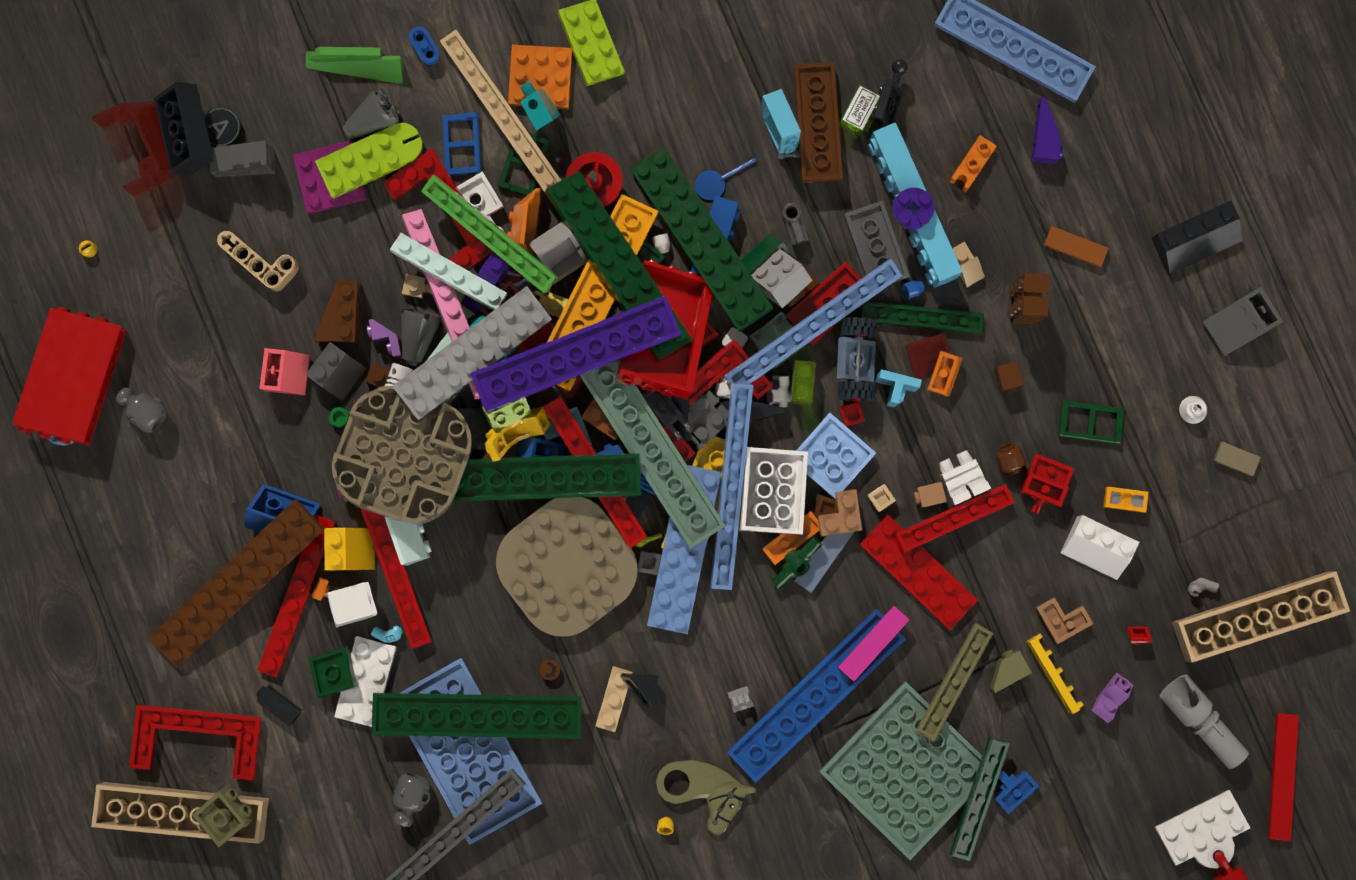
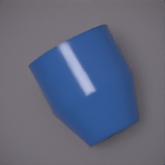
[902,281,925,300]

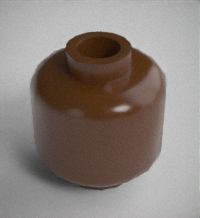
[996,443,1026,475]

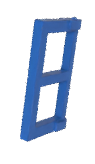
[442,112,482,176]

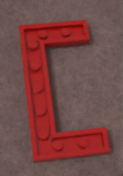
[383,148,493,271]
[653,339,773,462]
[129,705,262,780]

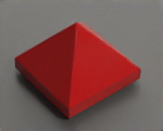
[1127,627,1152,645]

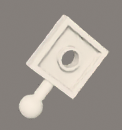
[457,172,504,231]

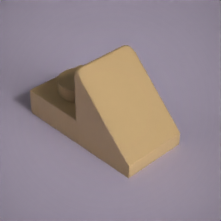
[953,242,985,287]

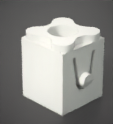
[327,582,377,627]

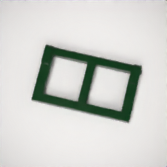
[497,133,550,196]
[1058,400,1124,445]

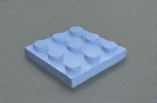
[796,413,876,499]

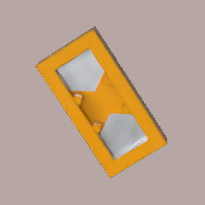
[1103,487,1148,513]

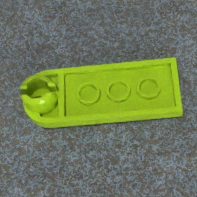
[315,123,423,199]

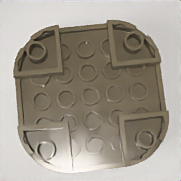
[332,386,472,524]
[496,497,637,637]

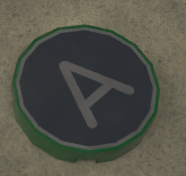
[204,107,242,147]

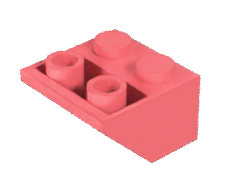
[260,348,310,396]

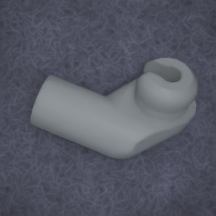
[1188,578,1219,597]

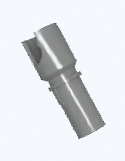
[1160,674,1249,769]

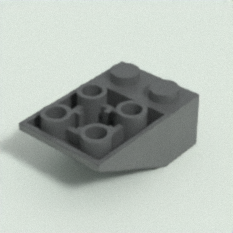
[1202,287,1283,356]

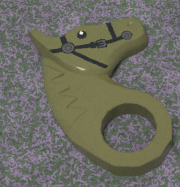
[656,760,756,835]

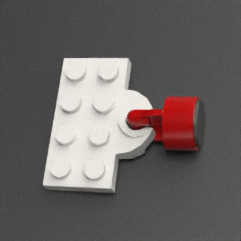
[1154,790,1250,880]

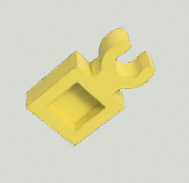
[534,291,568,318]

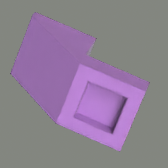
[367,319,402,359]
[1092,673,1133,723]

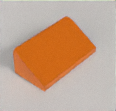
[927,351,963,396]

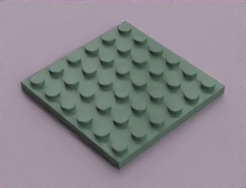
[819,681,982,860]

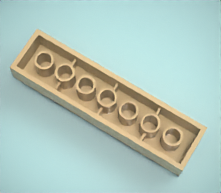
[1172,571,1350,662]
[91,782,269,843]

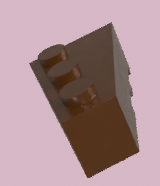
[314,280,362,345]

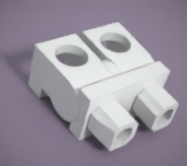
[938,450,991,505]

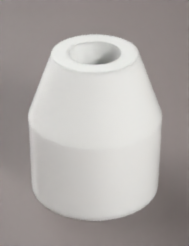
[652,233,670,254]

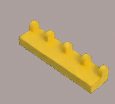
[1026,633,1084,714]

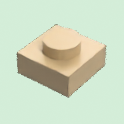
[867,484,896,512]

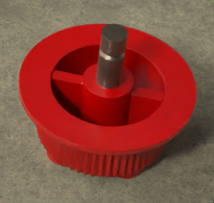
[566,152,623,207]

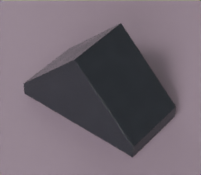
[620,673,658,708]

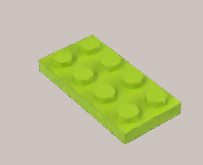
[557,0,625,86]

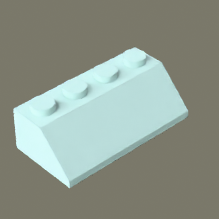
[384,516,432,565]

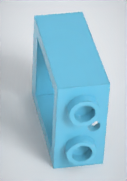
[760,89,801,154]

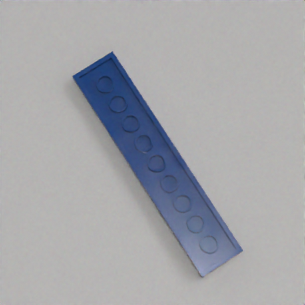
[727,609,905,783]

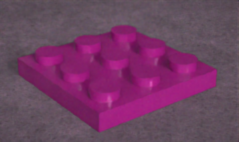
[293,140,367,214]

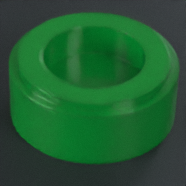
[329,407,350,428]

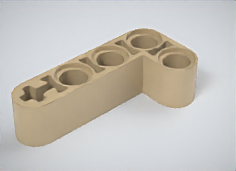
[217,231,299,291]

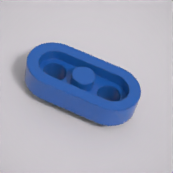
[409,26,440,65]

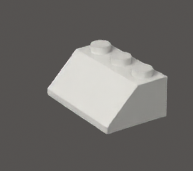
[1061,515,1139,580]

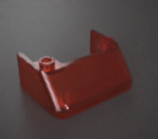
[92,101,180,196]

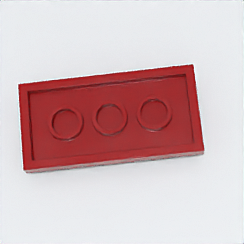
[785,261,861,346]

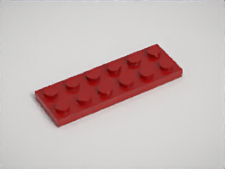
[859,515,978,630]

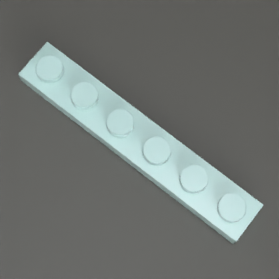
[390,233,507,311]

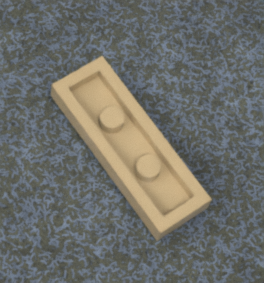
[596,666,633,732]

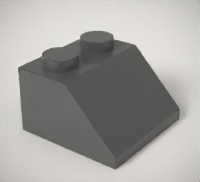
[306,342,367,401]

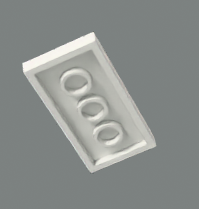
[334,636,397,727]

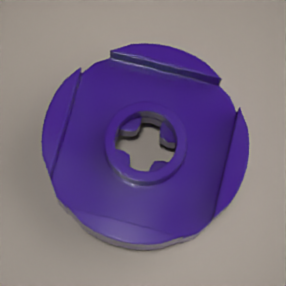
[892,188,935,230]

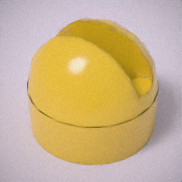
[79,240,97,257]
[657,817,674,835]

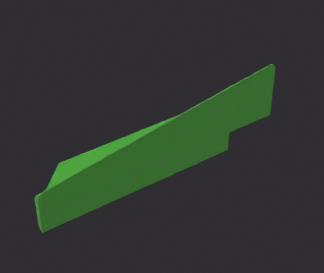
[306,47,403,84]

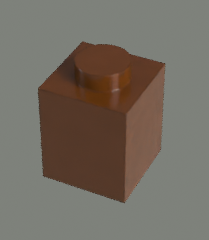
[994,361,1023,394]

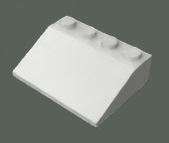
[738,447,808,534]

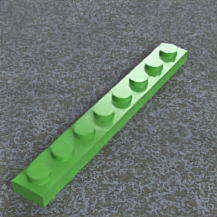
[421,175,558,293]

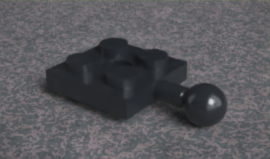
[873,59,908,128]

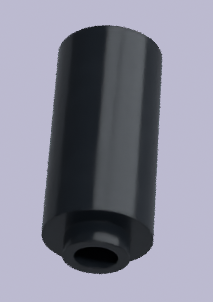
[256,685,302,726]

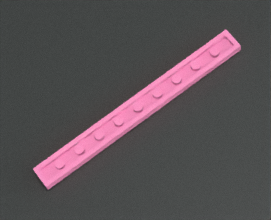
[402,209,480,400]

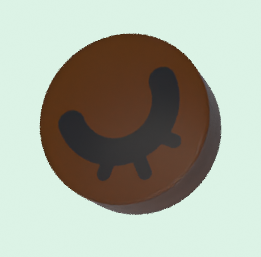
[540,659,561,680]

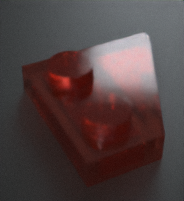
[905,333,951,380]

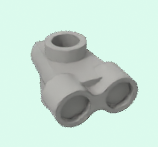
[766,375,791,407]

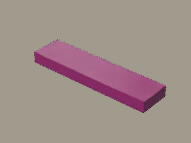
[838,606,909,681]

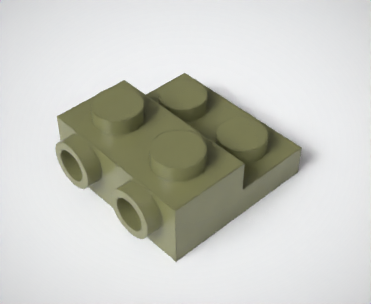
[193,785,254,847]

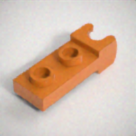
[949,135,997,193]

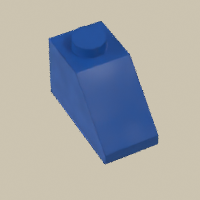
[516,437,565,457]

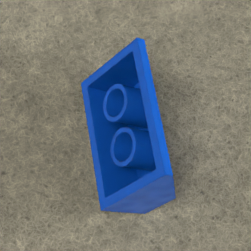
[244,484,321,532]

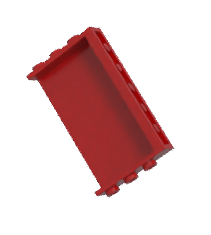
[616,260,713,399]
[12,307,127,446]

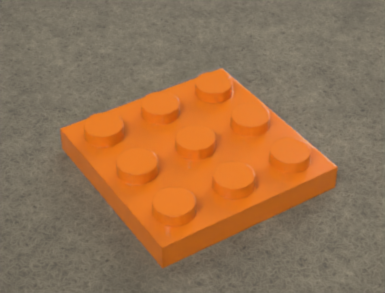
[508,45,573,109]

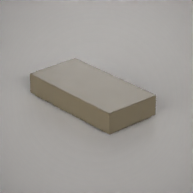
[1213,442,1261,476]

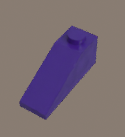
[1031,97,1064,164]
[460,251,512,315]

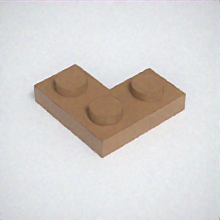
[817,489,862,536]
[1035,598,1093,644]

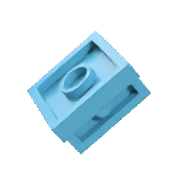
[875,369,922,408]

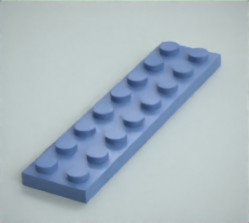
[934,0,1096,103]
[647,465,721,634]

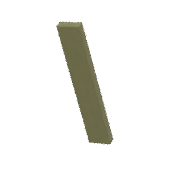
[915,623,994,742]

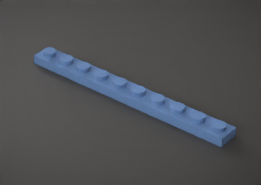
[724,259,902,386]
[710,383,753,590]

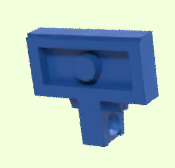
[994,770,1039,815]

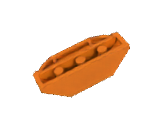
[507,188,542,257]

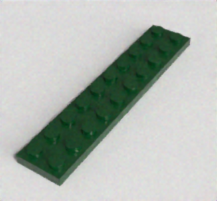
[630,146,774,332]
[545,171,693,362]
[453,453,642,501]
[372,693,582,739]

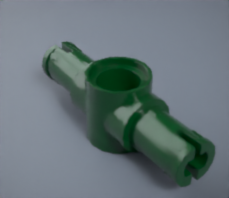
[771,536,823,590]

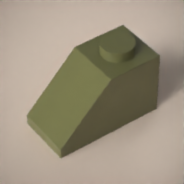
[990,649,1032,693]

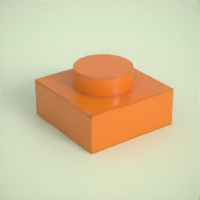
[312,577,330,601]

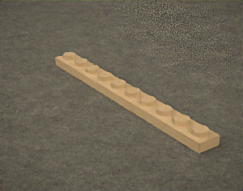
[440,30,561,192]

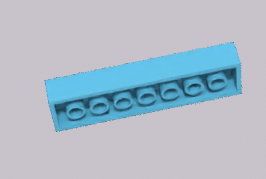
[868,122,962,288]

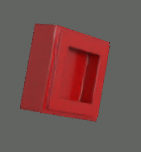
[839,401,865,427]

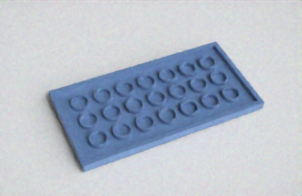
[400,658,543,845]

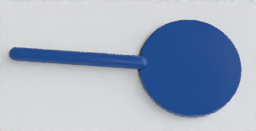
[695,158,756,201]

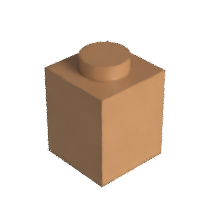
[913,482,947,508]

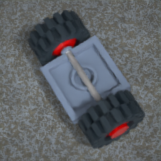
[837,317,878,402]

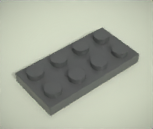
[844,201,910,283]

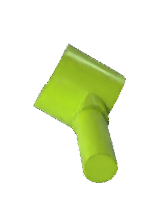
[635,533,662,548]

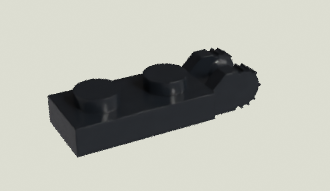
[642,390,692,441]

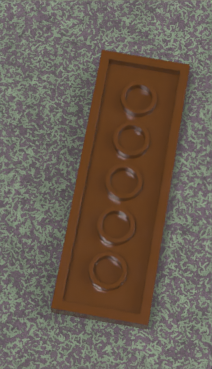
[793,62,843,183]

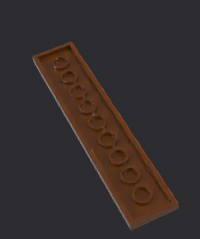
[149,499,324,668]

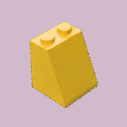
[324,528,375,571]

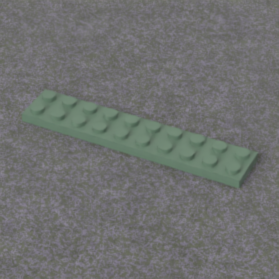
[580,360,726,549]

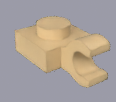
[402,274,433,299]

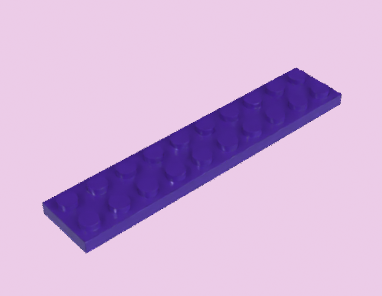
[471,295,681,413]

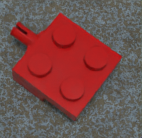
[1020,454,1074,514]

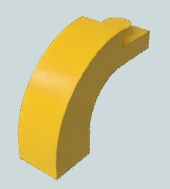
[485,407,551,462]

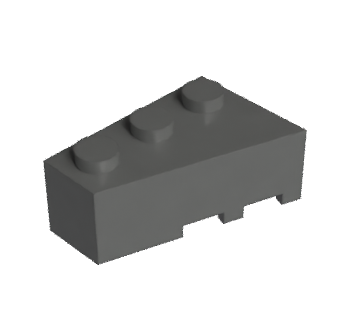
[210,140,276,177]

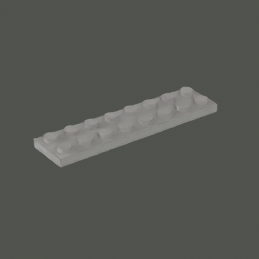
[393,286,552,420]

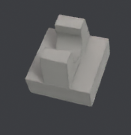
[727,686,754,713]

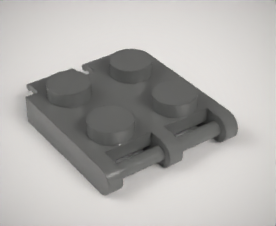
[674,391,728,451]

